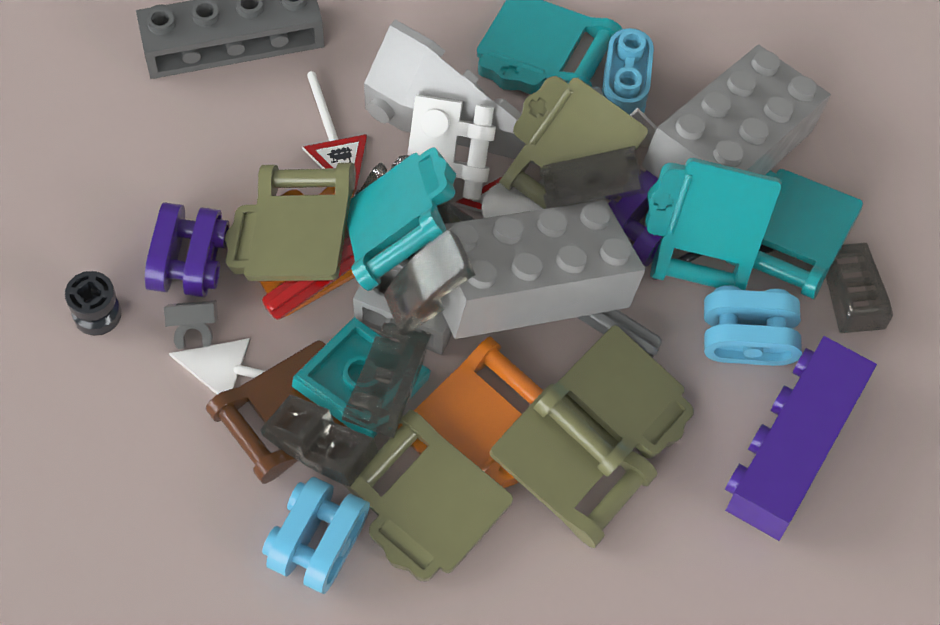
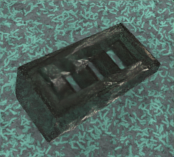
[826,243,893,333]

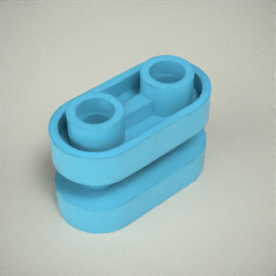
[602,28,654,115]
[704,286,802,366]
[262,477,370,594]

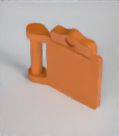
[397,336,544,489]

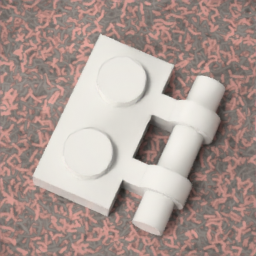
[407,94,496,200]

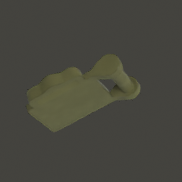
[499,76,648,209]
[225,163,356,281]
[533,325,694,477]
[489,384,658,548]
[342,409,513,582]

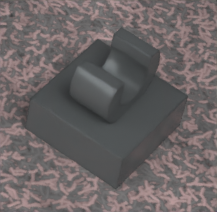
[164,300,218,349]

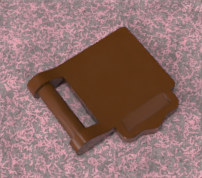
[206,340,375,484]

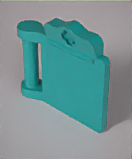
[477,0,622,94]
[347,147,456,291]
[645,158,781,290]
[726,169,863,299]

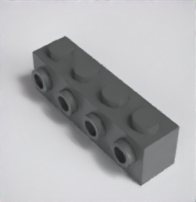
[136,0,324,79]

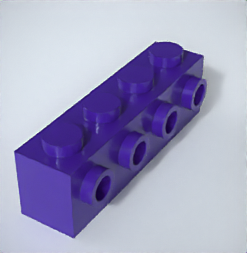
[725,336,877,541]

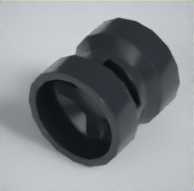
[65,271,121,336]

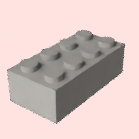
[642,44,831,179]
[420,200,646,339]

